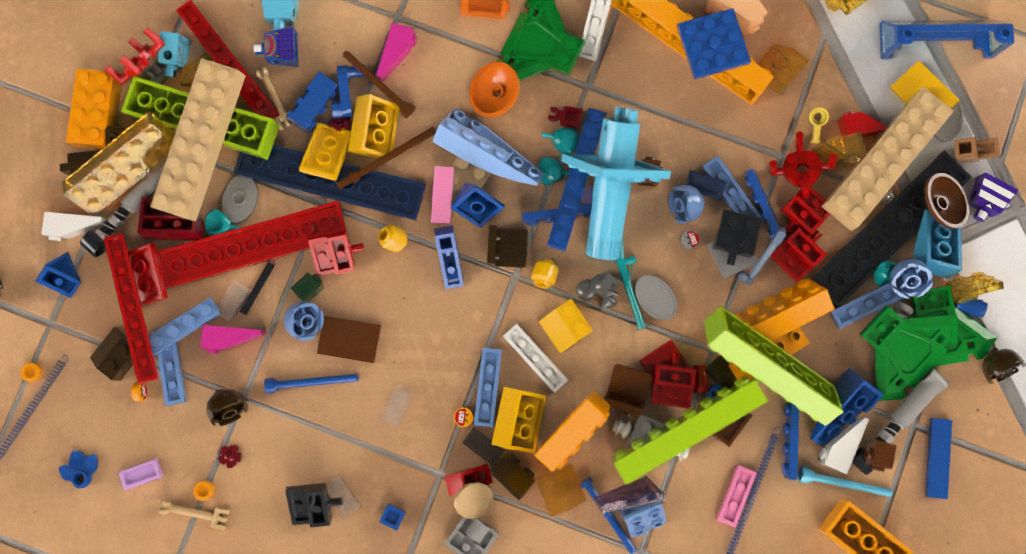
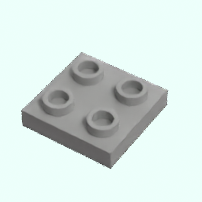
[445,517,499,554]

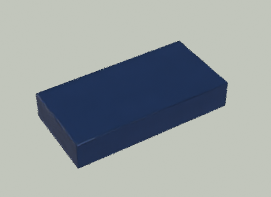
[685,170,727,200]

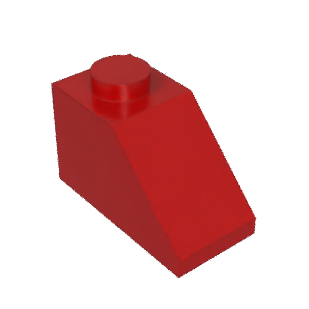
[837,111,886,142]
[445,464,493,495]

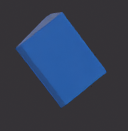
[451,183,505,228]

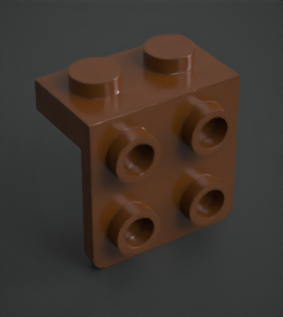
[604,364,652,417]

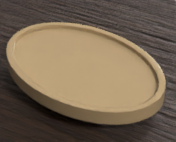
[454,482,493,519]

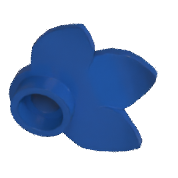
[59,450,98,488]

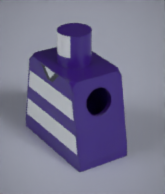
[969,172,1018,222]

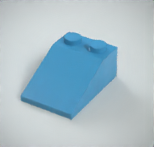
[913,209,962,279]

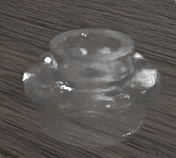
[879,190,896,207]

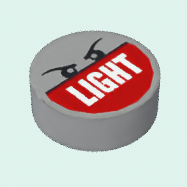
[680,230,701,250]

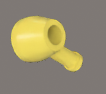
[809,107,829,143]

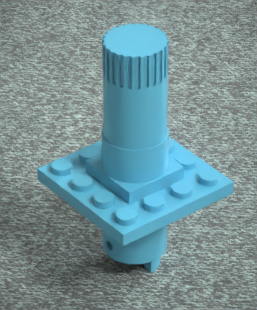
[561,107,671,260]

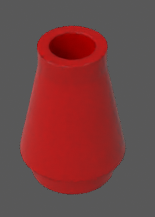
[693,365,710,393]

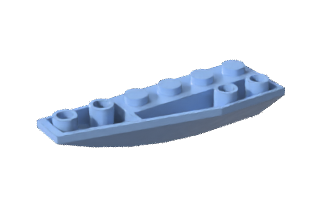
[432,108,544,186]

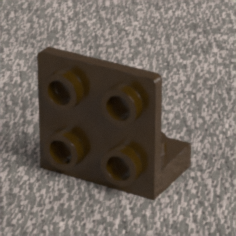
[487,225,528,268]

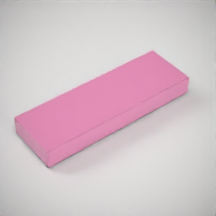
[431,166,454,225]
[716,464,757,528]

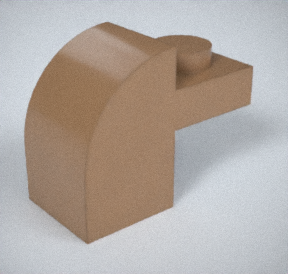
[954,137,1000,162]

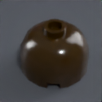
[982,348,1026,384]
[206,389,248,426]

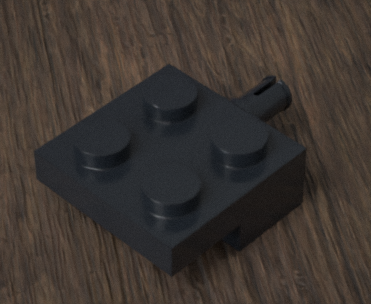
[713,209,762,266]
[285,483,343,528]

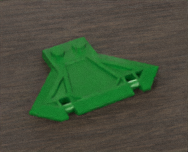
[496,0,585,81]
[910,286,998,367]
[859,305,958,401]

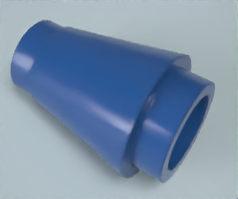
[955,297,988,318]

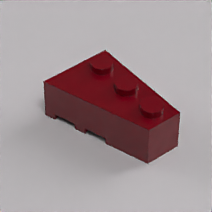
[137,196,204,241]

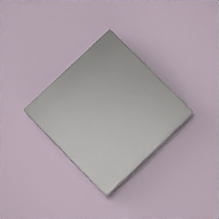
[707,242,758,280]

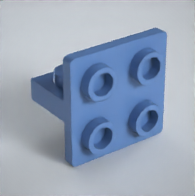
[618,492,667,537]

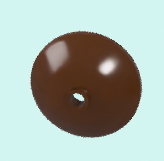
[924,173,970,229]

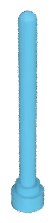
[798,466,893,497]

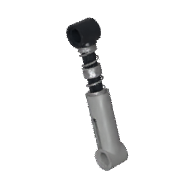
[80,153,168,257]
[852,368,949,475]

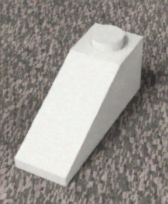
[41,212,107,241]
[819,417,869,474]

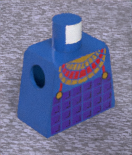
[254,26,299,67]

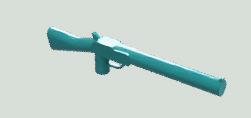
[613,238,646,330]

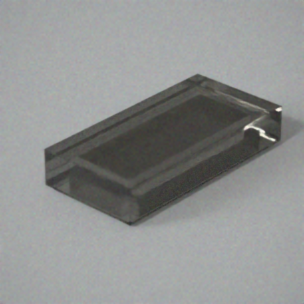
[462,427,505,466]

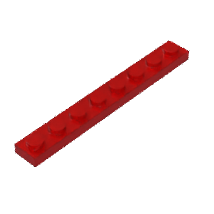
[176,0,280,120]
[103,233,159,385]

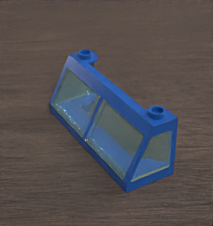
[879,20,1014,59]

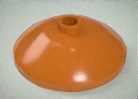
[469,62,520,118]

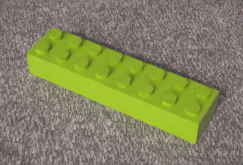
[121,76,280,160]
[704,306,843,426]
[611,376,768,485]

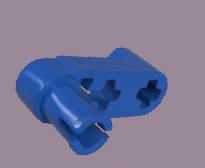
[331,65,365,119]

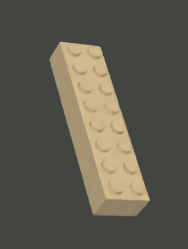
[150,58,246,221]
[821,87,954,231]

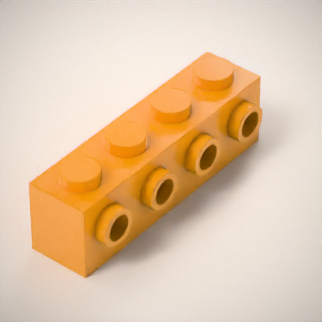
[728,327,810,379]

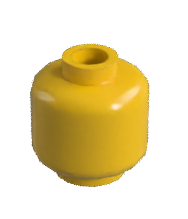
[378,225,407,252]
[531,259,558,289]

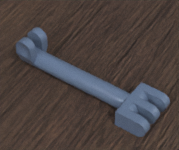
[738,227,786,286]

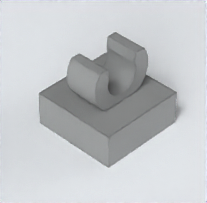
[144,61,170,85]

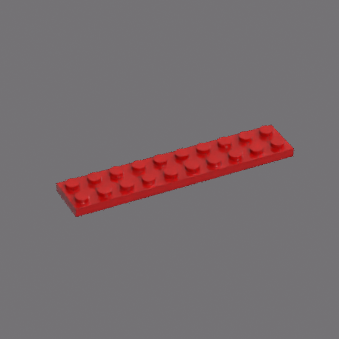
[157,201,349,289]

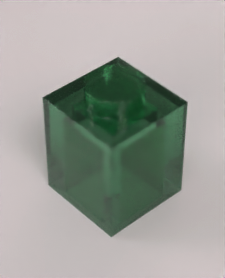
[291,272,324,302]

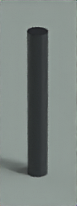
[240,262,275,315]

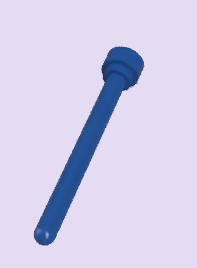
[264,374,359,394]

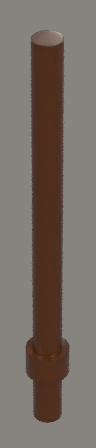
[336,127,436,190]

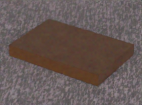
[317,316,381,363]

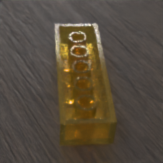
[62,111,175,216]

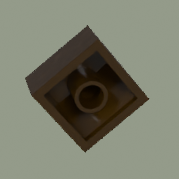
[90,327,133,381]
[490,453,535,501]

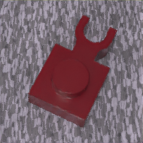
[548,106,583,129]

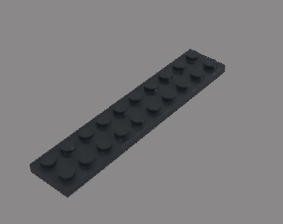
[811,150,972,308]

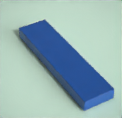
[925,418,952,499]

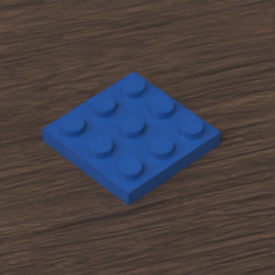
[677,8,751,80]

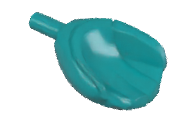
[541,127,579,154]
[537,156,570,185]
[205,209,242,236]
[874,260,896,287]

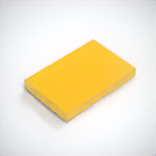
[889,60,959,108]
[299,122,351,181]

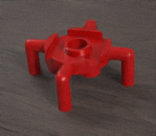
[104,27,165,84]
[769,131,837,198]

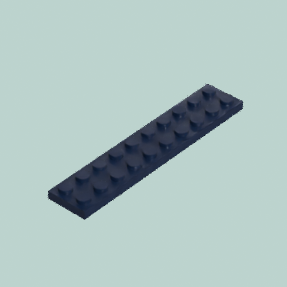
[234,145,426,221]

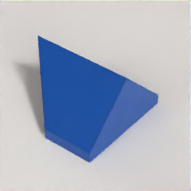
[35,252,81,298]

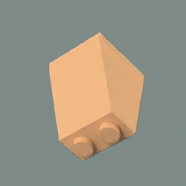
[704,0,768,36]

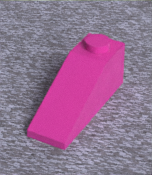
[376,23,417,82]
[200,325,266,354]

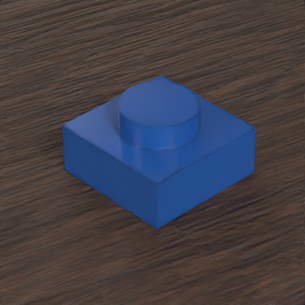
[379,503,406,531]

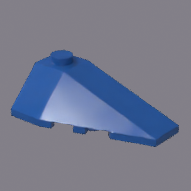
[810,368,884,447]

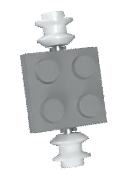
[612,415,690,466]

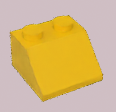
[539,299,593,353]

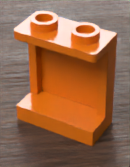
[460,0,510,19]

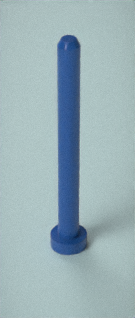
[579,477,636,554]

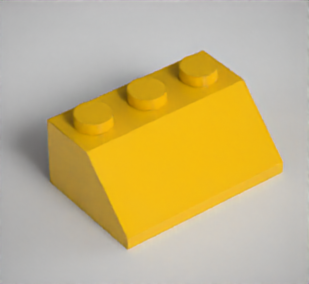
[348,94,399,160]
[491,387,546,453]

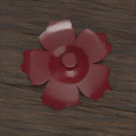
[328,117,351,132]
[218,445,242,469]

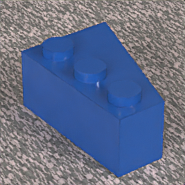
[286,71,339,133]

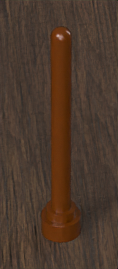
[343,51,416,119]

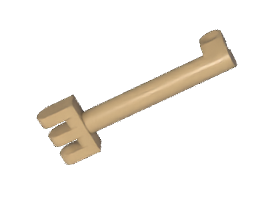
[255,66,291,131]
[158,501,230,530]

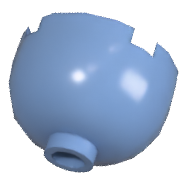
[668,185,705,224]
[890,259,933,298]
[283,301,324,341]

